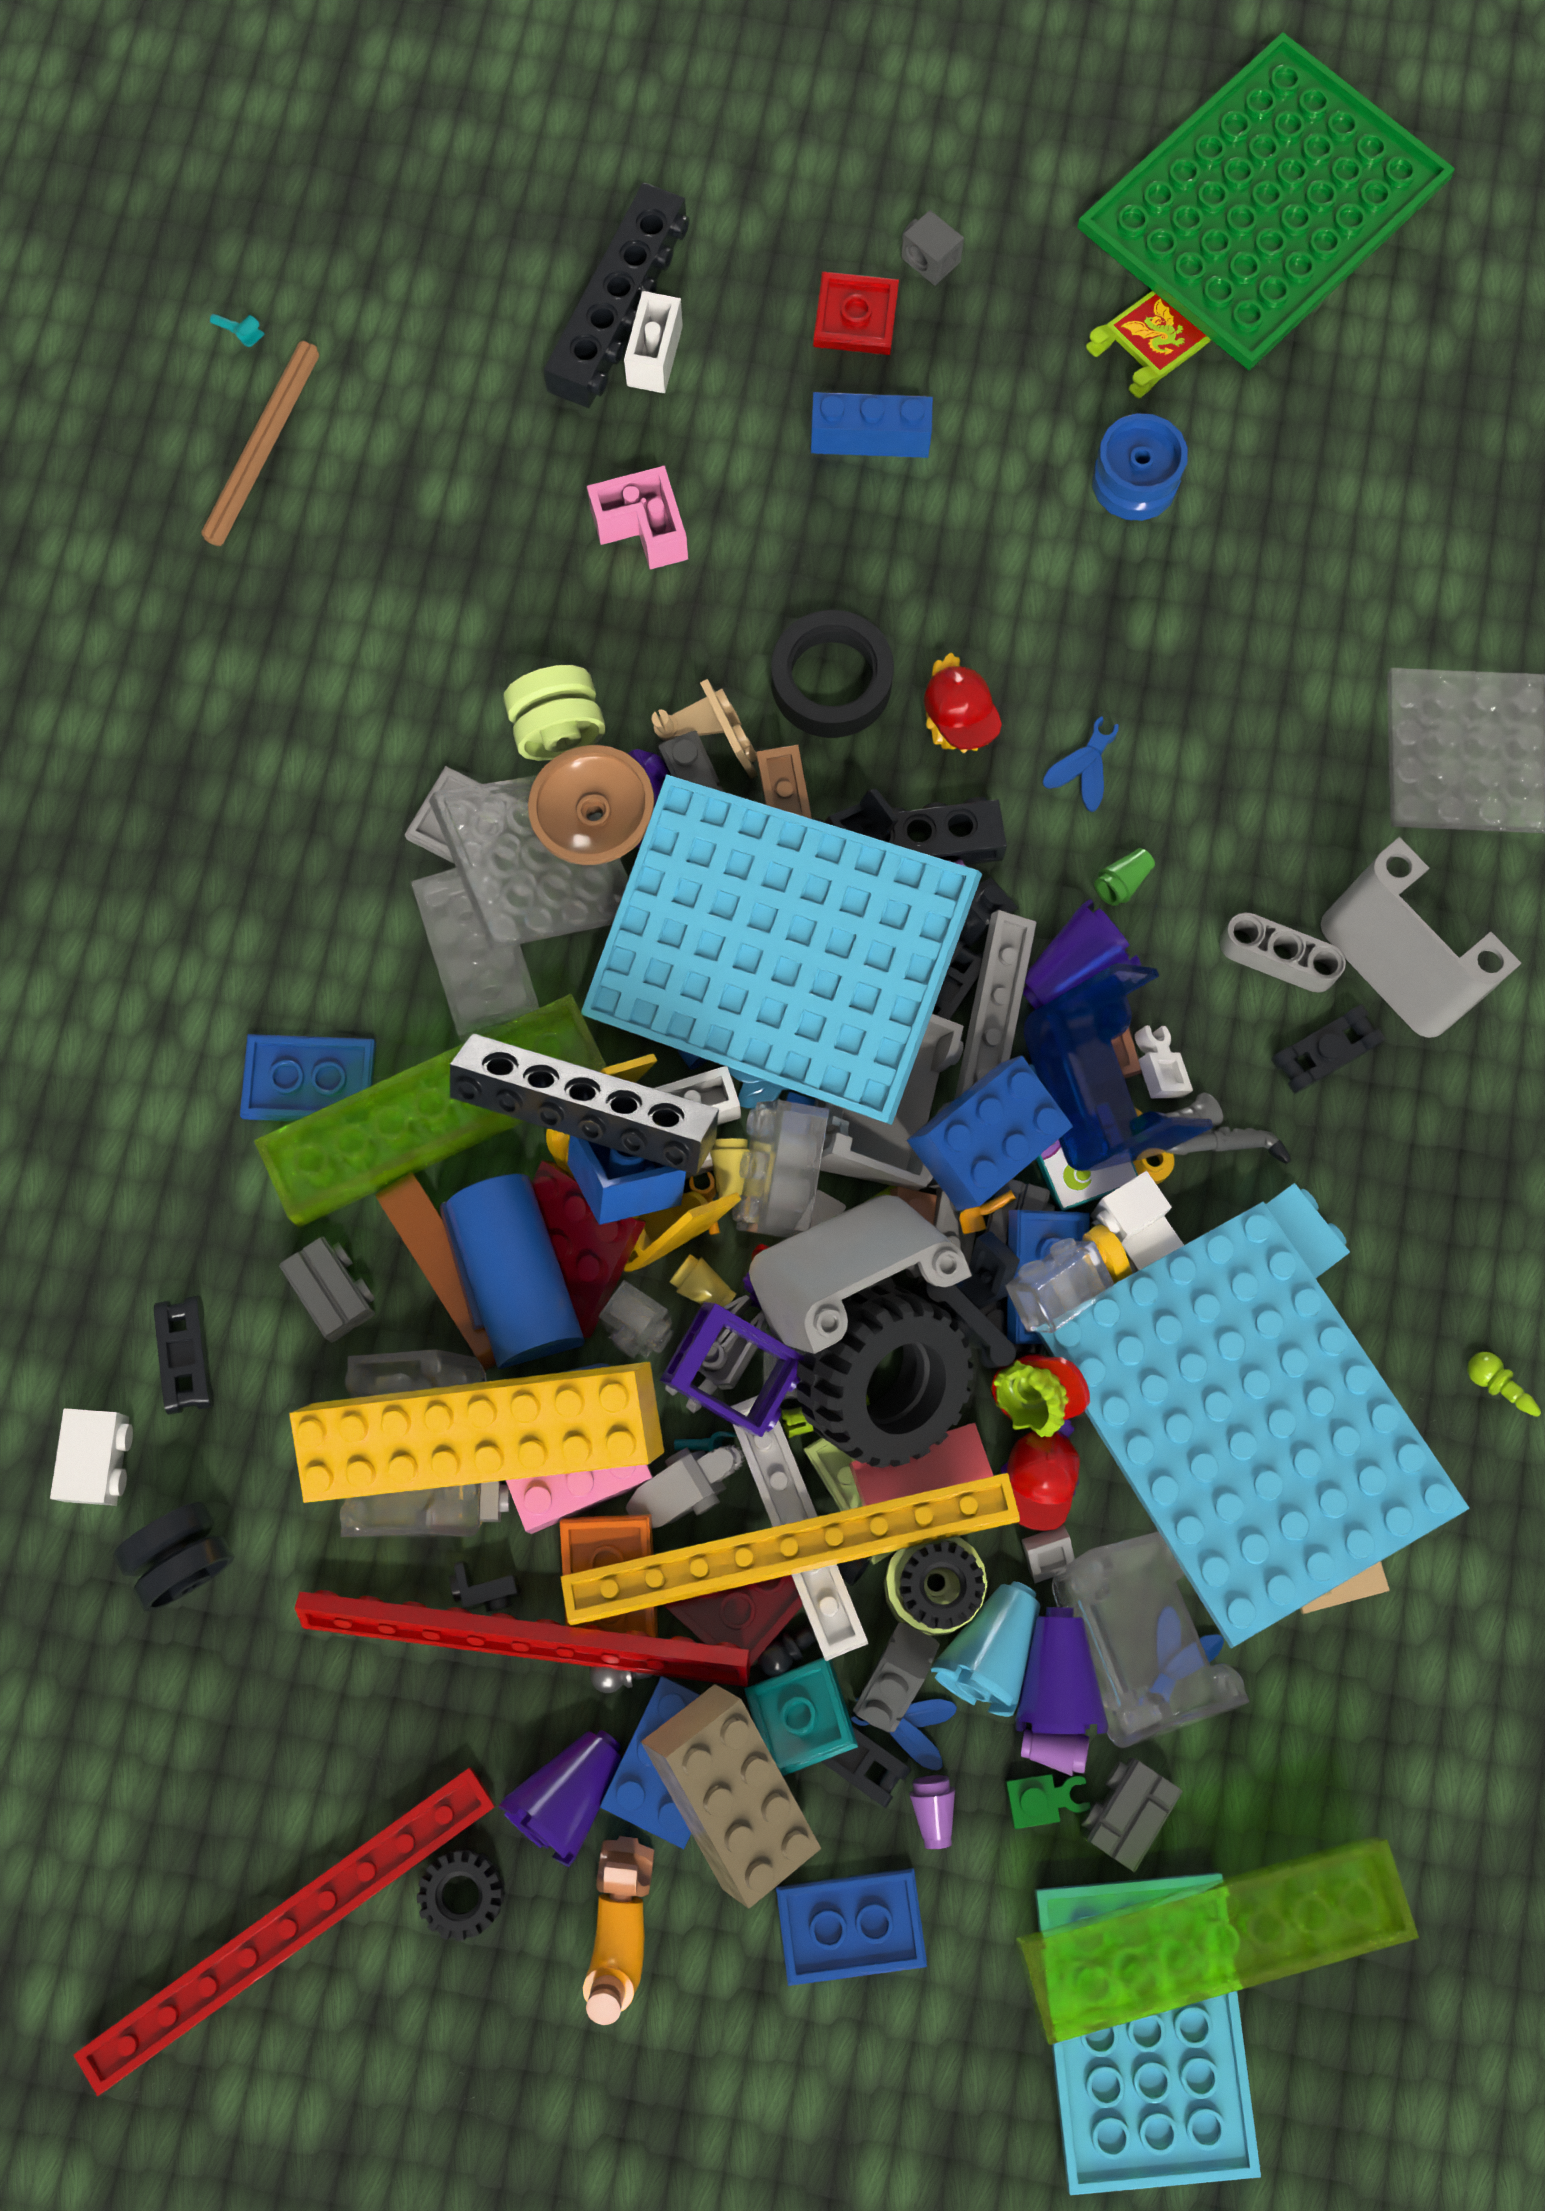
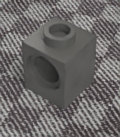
[901,210,964,286]

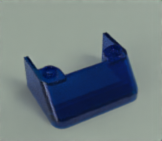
[1024,963,1214,1171]

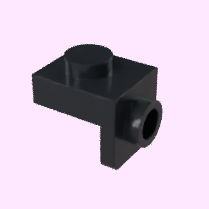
[824,788,898,841]
[959,877,1018,948]
[954,1231,1020,1310]
[449,1561,522,1613]

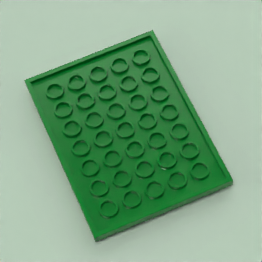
[1077,32,1455,371]

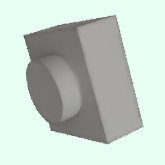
[480,1481,510,1522]
[1022,1525,1077,1583]

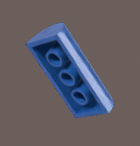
[445,1174,585,1370]

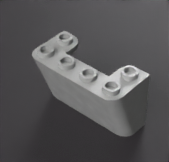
[1321,837,1522,1038]

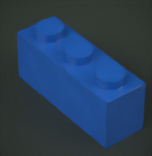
[811,392,933,458]

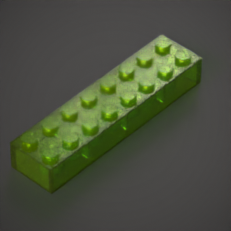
[254,994,607,1227]
[1015,1836,1419,2045]

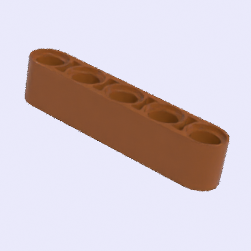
[375,1171,496,1371]

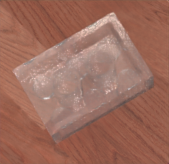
[733,1100,829,1238]

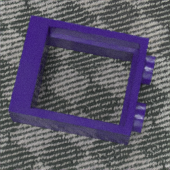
[659,1302,804,1437]

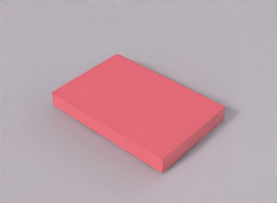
[849,1423,993,1506]

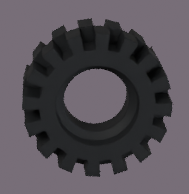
[899,1542,985,1630]
[417,1849,505,1941]

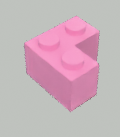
[587,466,688,569]

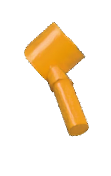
[689,1172,720,1235]
[959,1190,1016,1234]

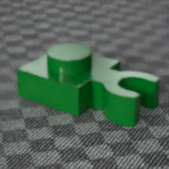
[1005,1773,1091,1829]

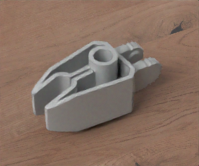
[665,1295,768,1413]
[625,1445,745,1528]

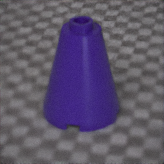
[1022,899,1142,1011]
[1015,1607,1108,1734]
[498,1730,622,1867]

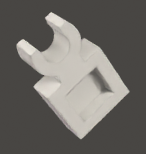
[1135,1026,1193,1098]

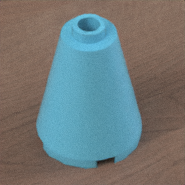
[931,1581,1041,1717]

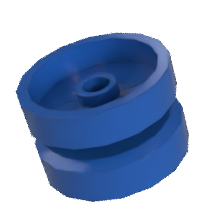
[1092,413,1188,521]

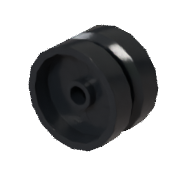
[113,1502,235,1612]

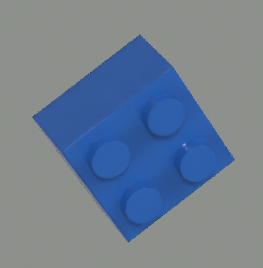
[567,1135,686,1225]

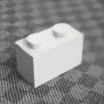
[624,291,683,393]
[50,1409,133,1506]

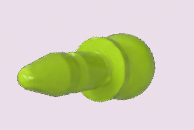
[1467,1352,1541,1417]

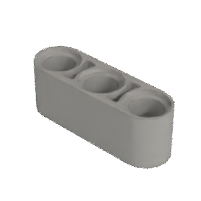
[1219,912,1346,993]

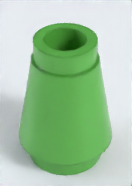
[1094,848,1155,906]

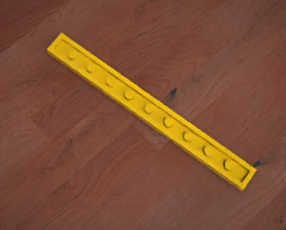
[560,1473,1020,1626]

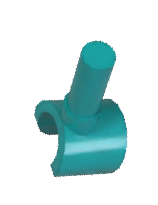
[210,314,265,347]
[674,1431,737,1452]

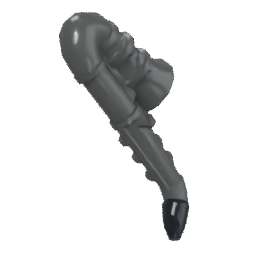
[1152,1092,1291,1164]

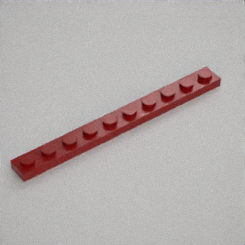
[294,1590,750,1687]
[73,1767,497,2096]

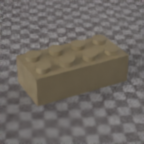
[641,1684,821,1909]

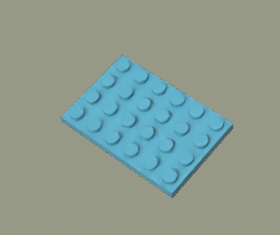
[1035,1872,1261,2195]

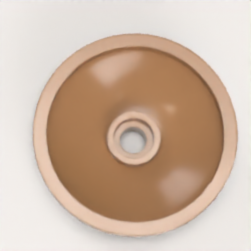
[528,745,655,865]

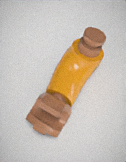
[583,1836,654,2025]

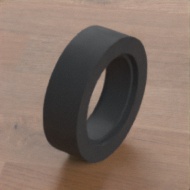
[771,610,894,738]

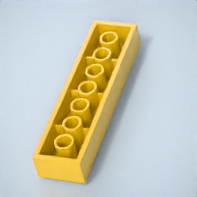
[289,1362,664,1503]

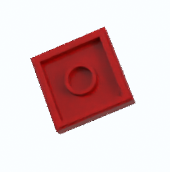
[813,271,899,355]

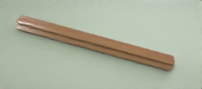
[201,341,319,546]

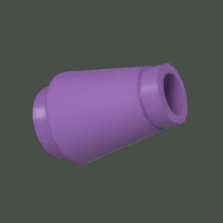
[1021,1729,1090,1776]
[909,1775,955,1849]

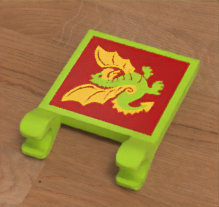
[1086,291,1211,398]

